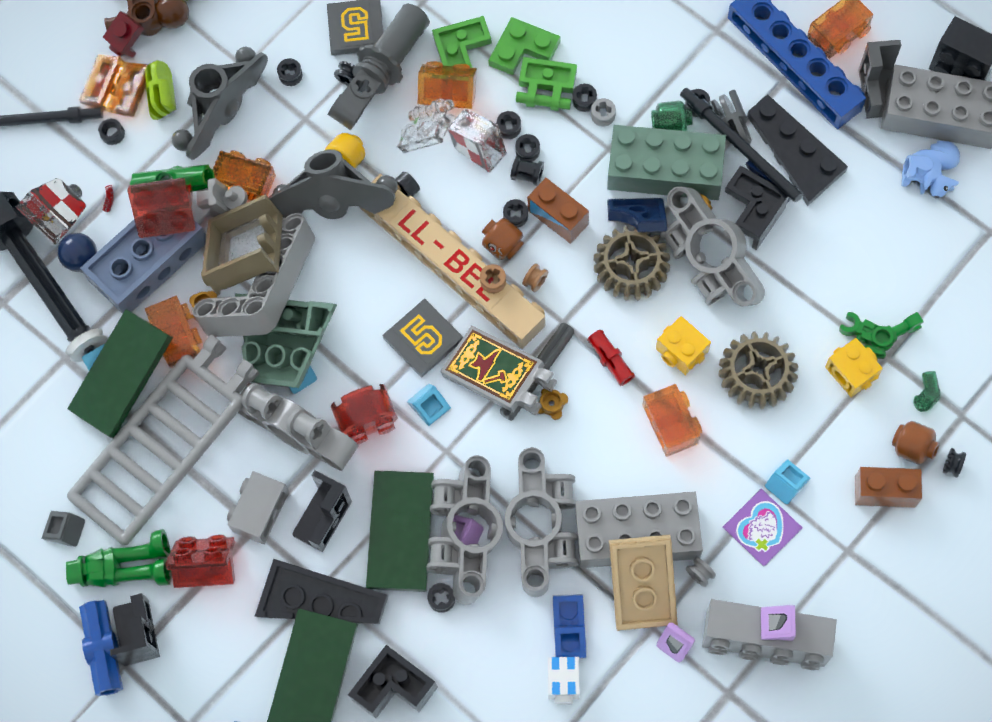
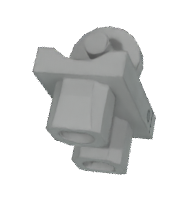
[197,178,248,217]

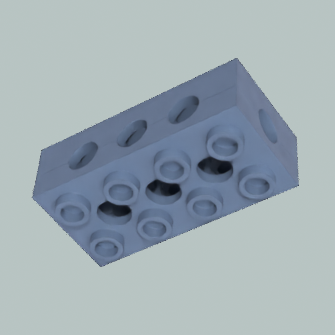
[80,192,206,314]

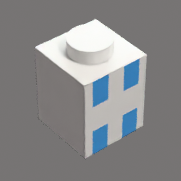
[548,657,580,705]

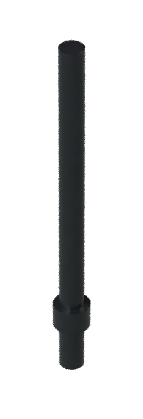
[680,88,803,202]
[0,106,103,126]

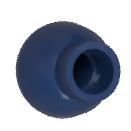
[57,233,97,273]

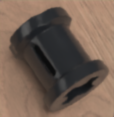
[510,155,544,186]

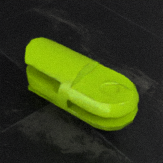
[145,60,177,120]

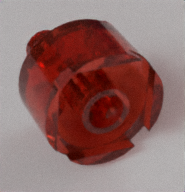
[330,384,398,444]

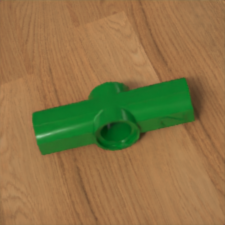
[130,164,215,197]

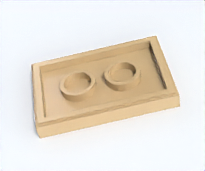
[609,535,678,631]

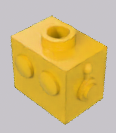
[656,316,711,375]
[825,338,883,398]

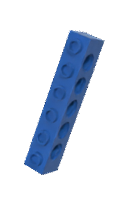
[728,0,866,130]

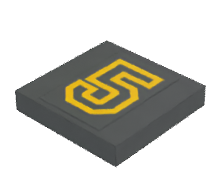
[327,0,384,55]
[382,298,463,378]

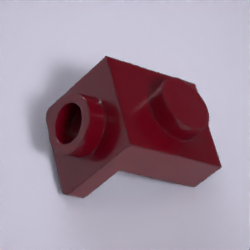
[102,11,144,57]

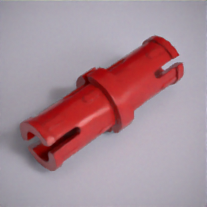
[587,329,635,386]

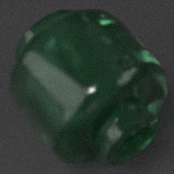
[651,100,693,131]

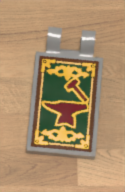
[440,325,557,416]

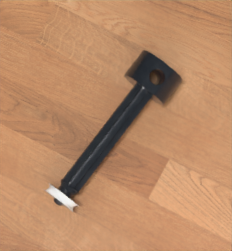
[0,191,108,362]

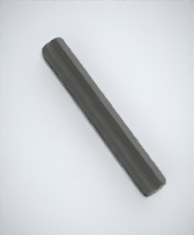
[500,323,574,421]

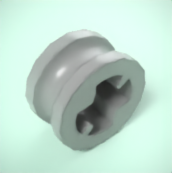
[591,98,616,127]
[686,557,716,587]

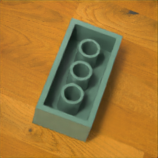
[607,125,726,200]

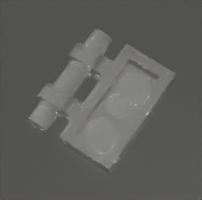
[397,99,454,153]

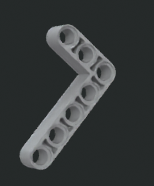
[192,213,315,337]

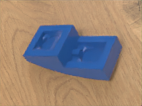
[552,594,586,658]

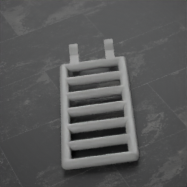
[67,334,259,545]

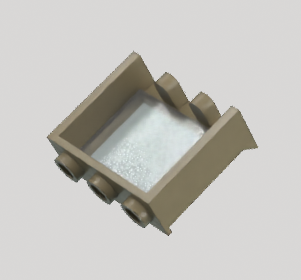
[201,194,283,295]

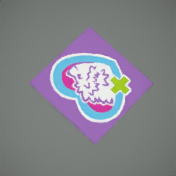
[723,489,803,566]

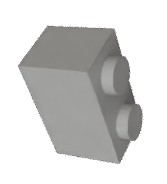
[227,471,289,545]

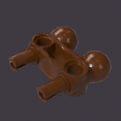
[104,0,189,36]

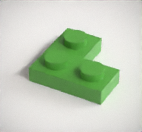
[432,16,492,81]
[488,17,561,75]

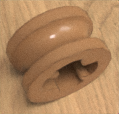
[522,263,549,292]
[480,264,506,294]

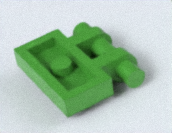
[516,57,577,111]

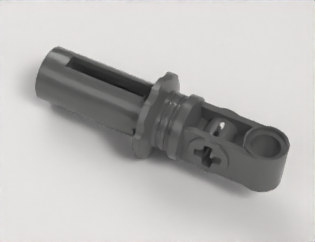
[327,3,430,131]

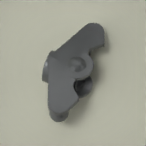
[172,46,268,160]
[268,150,398,219]

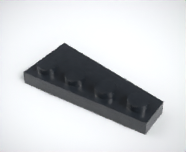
[747,94,848,206]
[254,559,389,624]

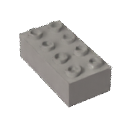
[880,64,992,149]
[575,491,703,568]
[702,599,837,670]

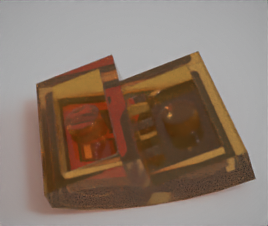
[78,54,148,117]

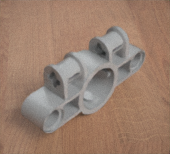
[659,187,765,306]
[238,383,359,471]
[505,447,579,597]
[427,455,503,605]

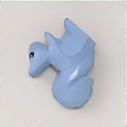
[901,141,960,198]

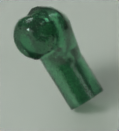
[913,371,941,412]

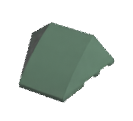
[235,293,337,388]

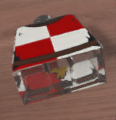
[442,109,507,173]
[16,178,86,245]

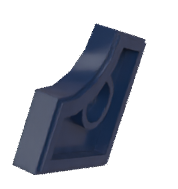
[607,198,667,232]

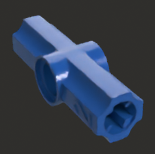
[79,600,123,696]

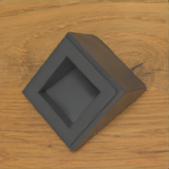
[41,511,85,547]

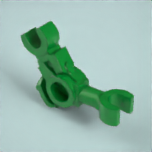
[839,312,924,359]

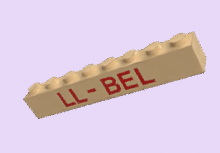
[359,174,545,349]

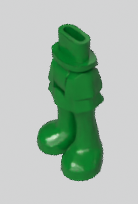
[66,529,172,588]

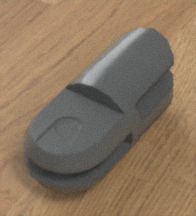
[711,89,752,149]

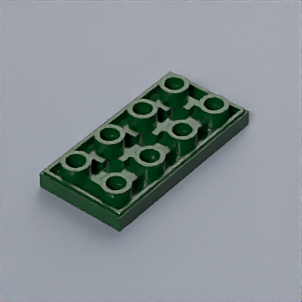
[67,309,173,438]
[366,471,434,592]
[267,608,358,722]

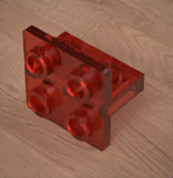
[127,178,196,238]
[166,534,235,588]

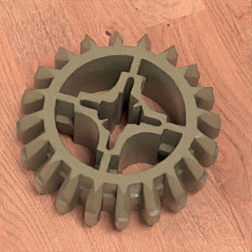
[593,225,670,301]
[718,331,798,410]

